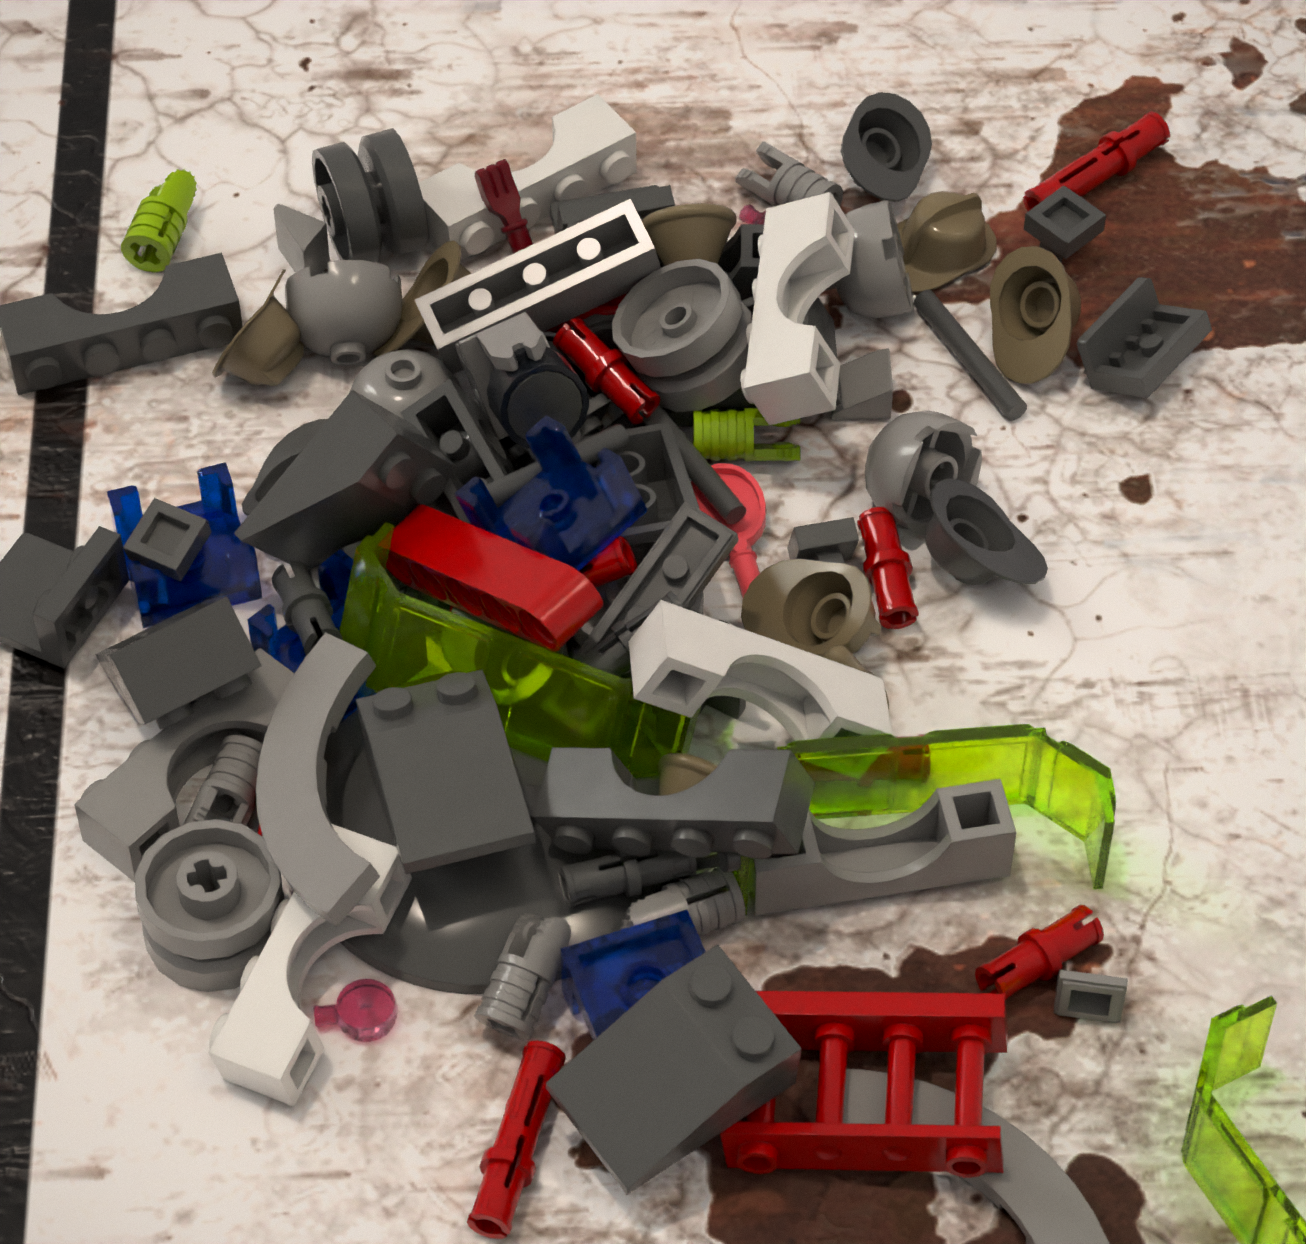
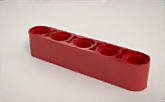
[374,504,603,652]

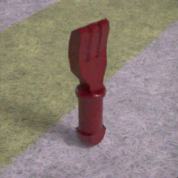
[474,159,533,254]

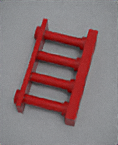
[720,991,1008,1178]

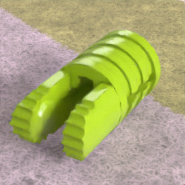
[121,169,197,272]
[693,408,801,462]

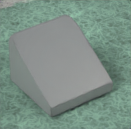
[273,204,330,277]
[831,349,893,420]
[1053,970,1128,1023]

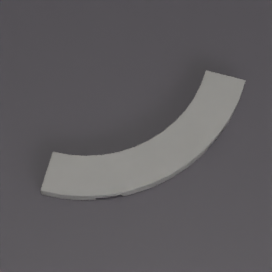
[256,632,380,927]
[843,1069,1110,1244]

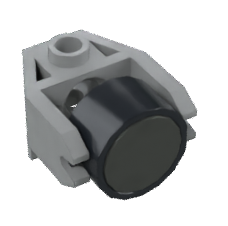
[454,312,589,460]

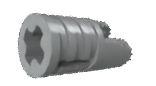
[735,141,843,206]
[183,735,263,826]
[620,867,745,950]
[474,913,572,1040]

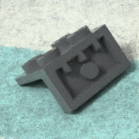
[0,526,129,668]

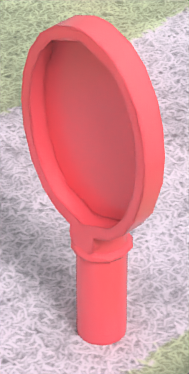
[691,463,766,598]

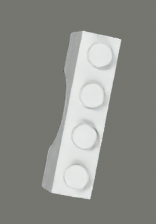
[419,94,636,261]
[740,192,855,425]
[628,600,892,775]
[208,824,412,1107]

